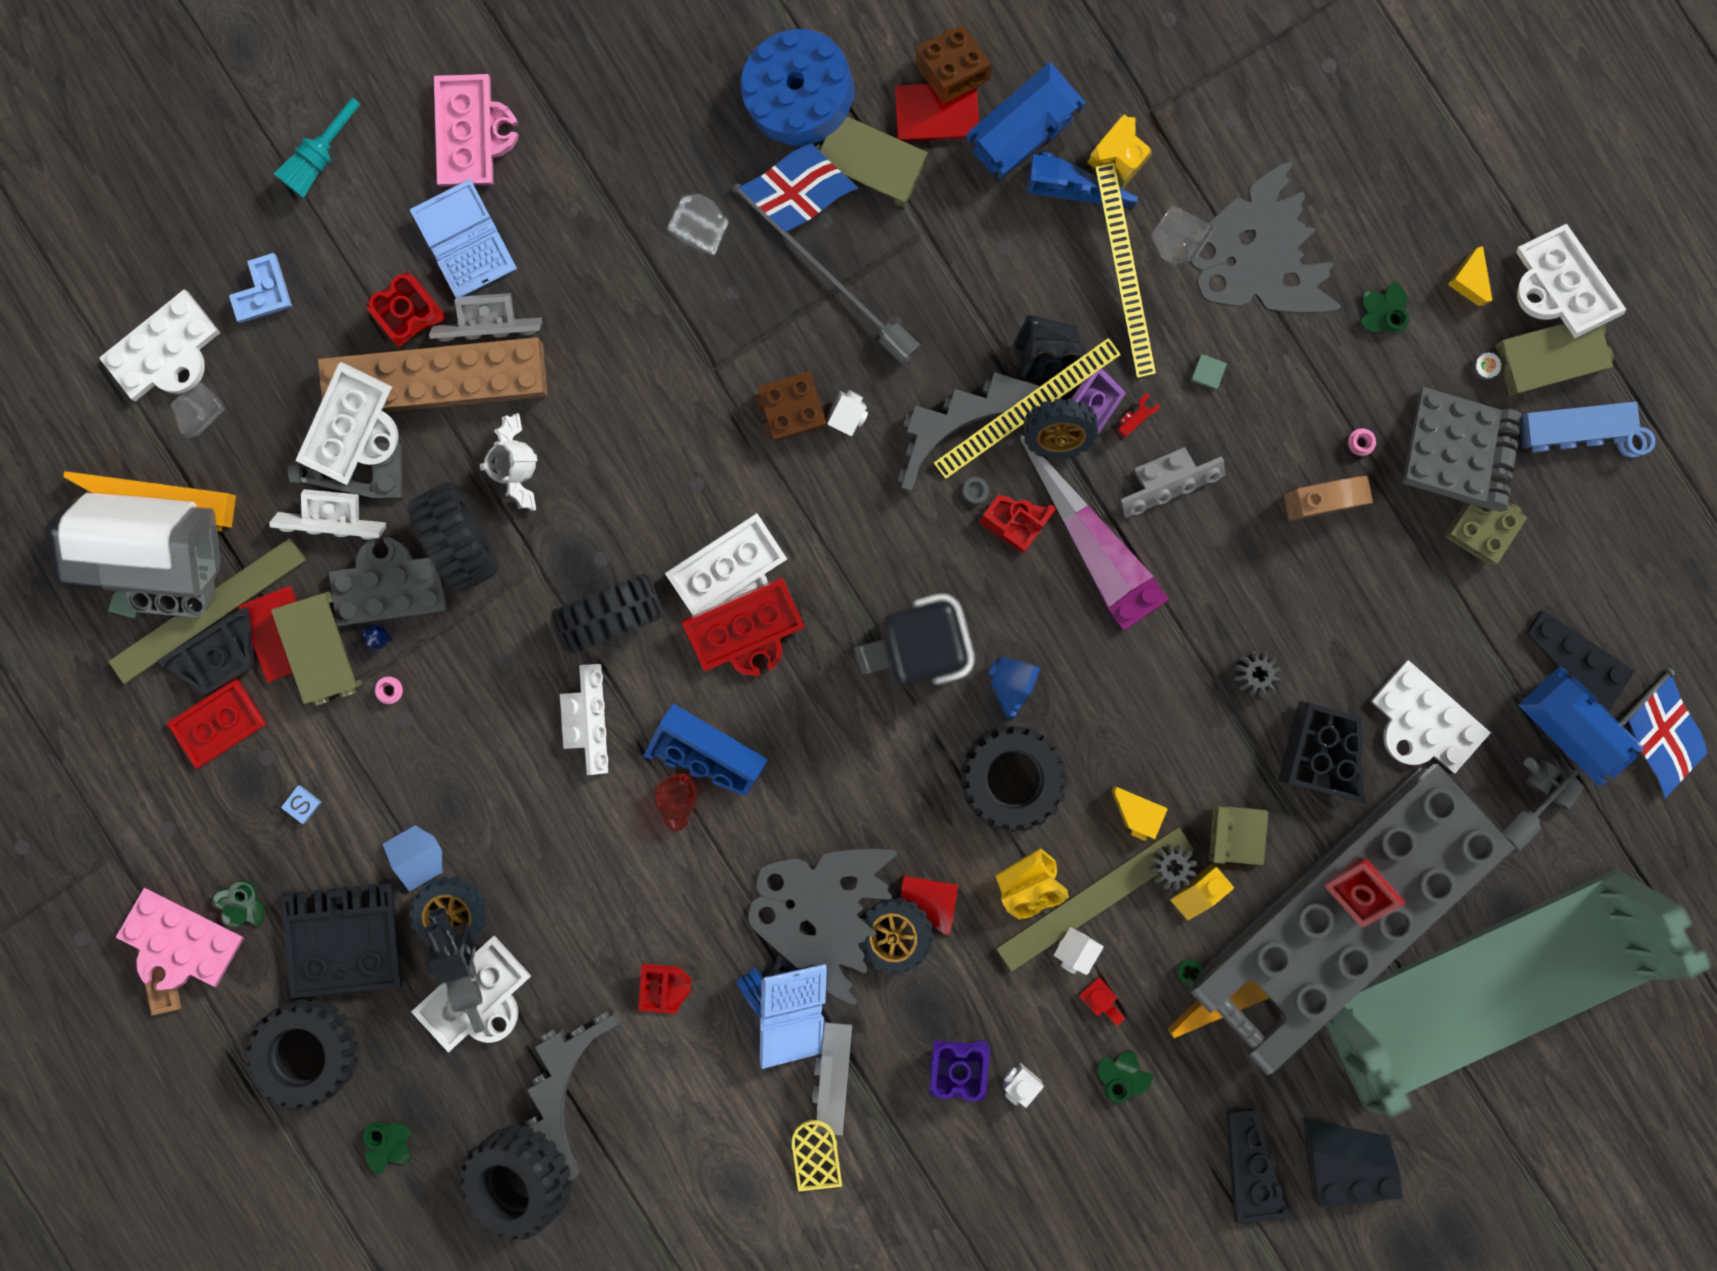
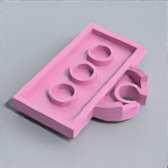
[434,74,519,187]
[116,888,244,991]

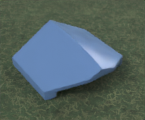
[383,825,443,891]

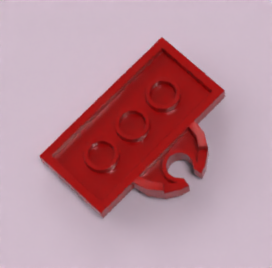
[682,577,805,676]

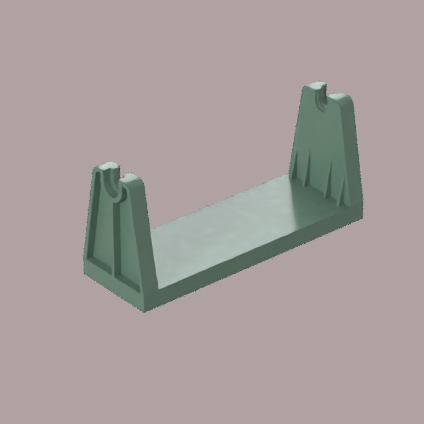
[1325,869,1710,1117]

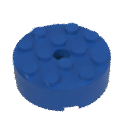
[741,29,855,146]

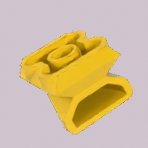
[1087,114,1152,189]
[995,849,1069,920]

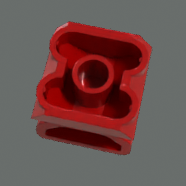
[365,270,447,347]

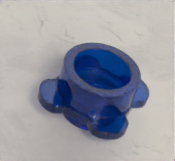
[361,625,392,649]

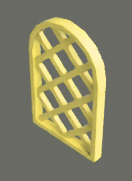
[791,1120,842,1192]

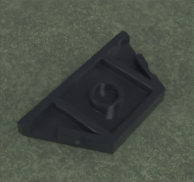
[157,607,255,695]

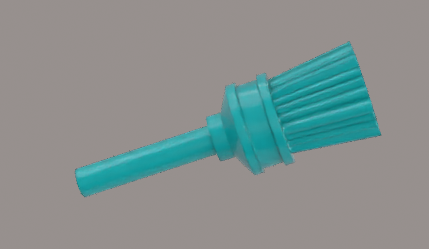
[273,98,361,198]

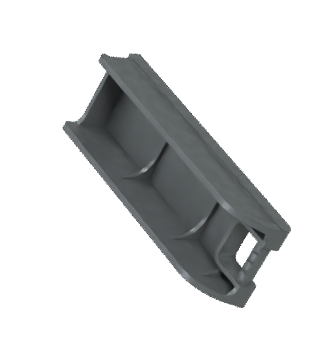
[1190,764,1515,1075]

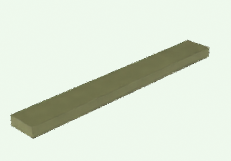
[108,538,307,684]
[996,827,1194,971]

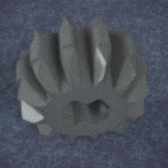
[1234,651,1281,697]
[1149,843,1197,890]

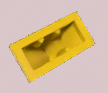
[1448,247,1492,306]

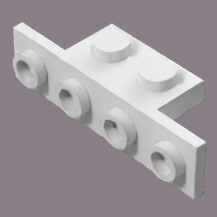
[270,489,386,540]
[560,664,608,775]

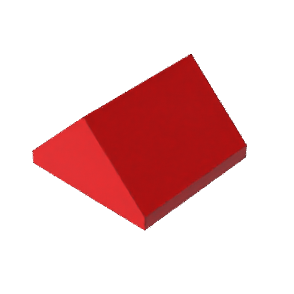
[1324,856,1405,928]

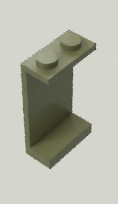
[816,117,928,208]
[1495,323,1614,397]
[271,591,362,706]

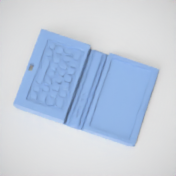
[410,179,517,297]
[760,964,826,1069]

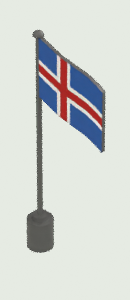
[732,144,921,365]
[1500,668,1708,854]

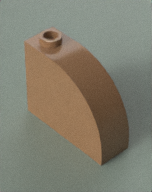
[1284,476,1373,521]

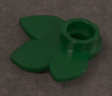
[1360,282,1409,333]
[211,880,265,930]
[1098,1050,1153,1104]
[363,1122,412,1175]

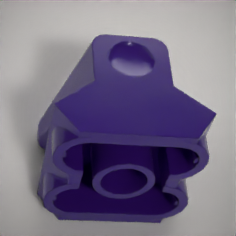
[929,1040,990,1101]

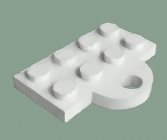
[1516,224,1626,338]
[100,289,220,401]
[296,362,399,485]
[665,513,787,615]
[1370,660,1491,774]
[412,936,531,1052]

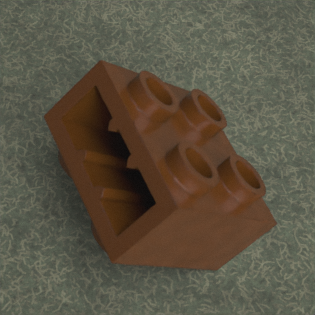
[915,25,991,104]
[755,371,827,442]

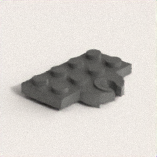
[329,537,447,626]

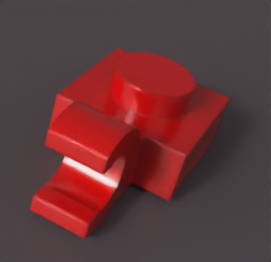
[1116,393,1160,439]
[1078,976,1125,1026]

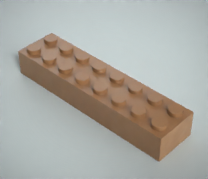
[318,337,548,413]

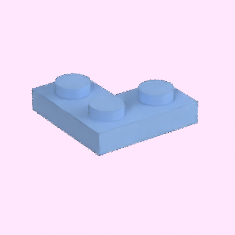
[229,253,292,323]

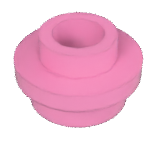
[1348,428,1376,456]
[375,677,403,704]

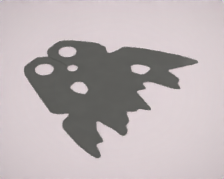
[1188,162,1341,312]
[748,849,897,1005]

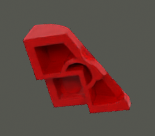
[979,495,1056,554]
[900,875,958,936]

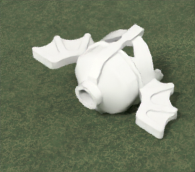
[480,413,538,511]

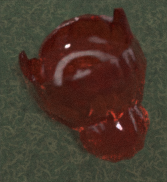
[655,773,698,832]

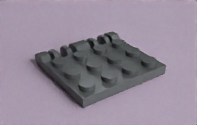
[1403,387,1522,512]

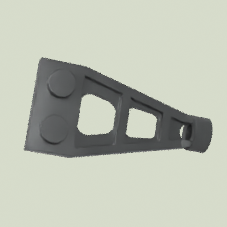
[288,443,403,499]

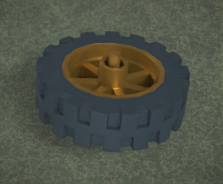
[1024,399,1098,459]
[410,876,487,948]
[859,898,934,974]

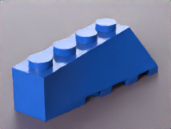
[643,704,768,797]

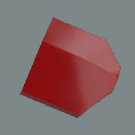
[638,964,691,1014]

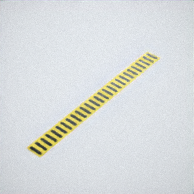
[1096,163,1156,378]
[934,338,1120,479]

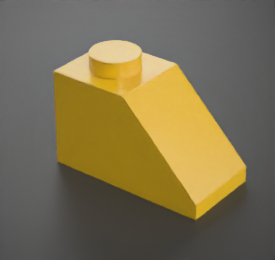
[1111,786,1168,841]
[1170,864,1234,920]

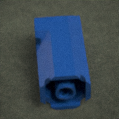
[966,62,1086,180]
[1519,667,1644,786]

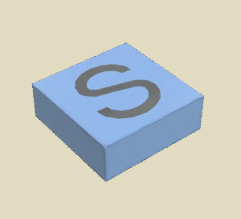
[281,785,322,824]

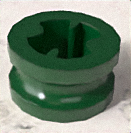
[1177,959,1203,985]

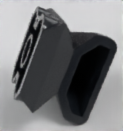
[1013,315,1086,381]

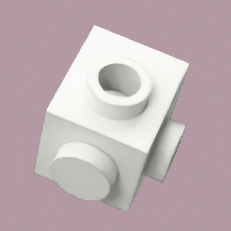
[825,390,868,436]
[1054,927,1104,975]
[1002,1063,1044,1108]

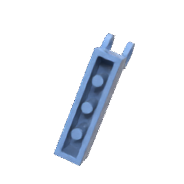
[1520,402,1655,458]

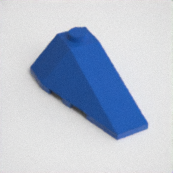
[1026,152,1138,209]
[988,656,1040,720]

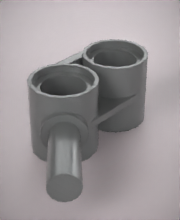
[1524,758,1584,810]
[446,962,485,1033]

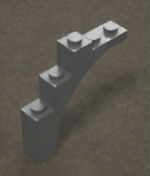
[898,372,1040,493]
[524,1011,621,1180]

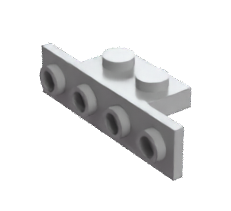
[429,293,542,342]
[1121,447,1225,518]
[812,1022,852,1135]

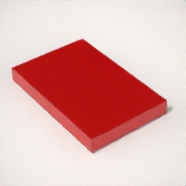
[895,84,979,142]
[238,586,297,682]
[166,679,268,769]

